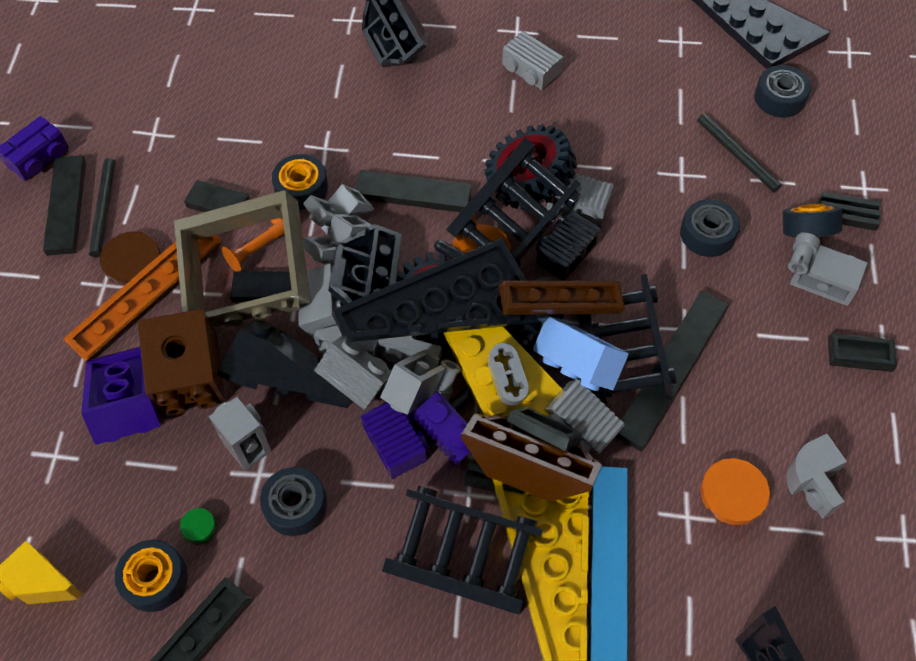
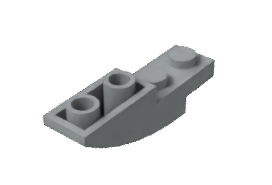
[314,325,442,367]

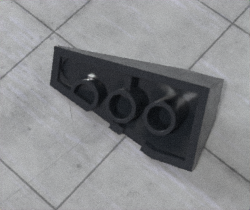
[217,320,353,408]

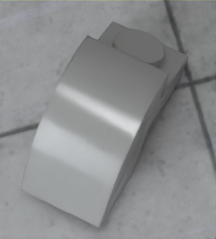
[303,184,374,235]
[303,214,371,265]
[786,434,847,519]

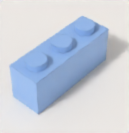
[533,315,629,391]

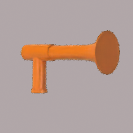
[222,217,285,271]

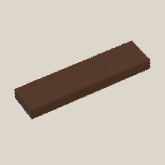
[499,281,625,315]

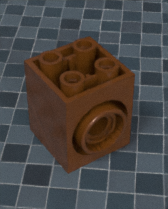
[137,308,226,415]

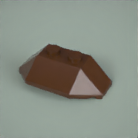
[461,413,602,502]

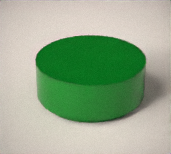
[180,508,217,545]

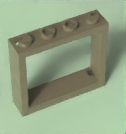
[174,190,311,329]

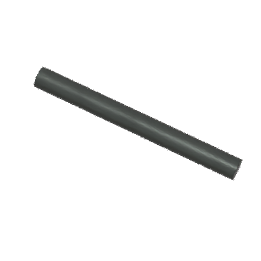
[697,113,782,193]
[89,158,116,257]

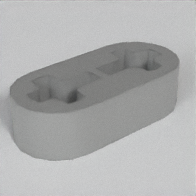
[487,343,529,406]

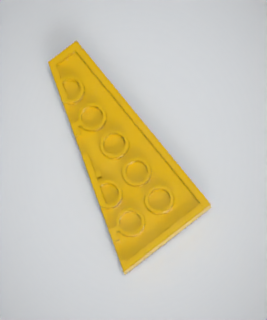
[444,326,562,417]
[493,479,589,661]

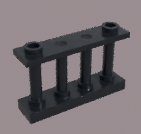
[446,137,582,267]
[578,274,677,407]
[382,486,543,615]

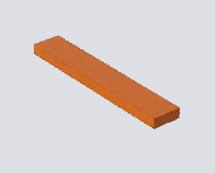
[63,235,222,362]

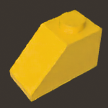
[0,541,83,604]

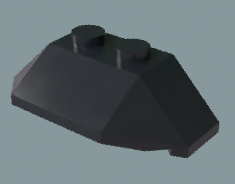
[362,0,431,67]
[328,224,402,305]

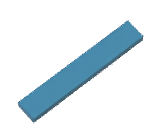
[589,466,627,661]

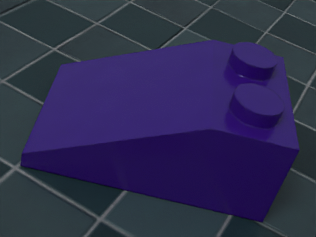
[81,347,161,445]

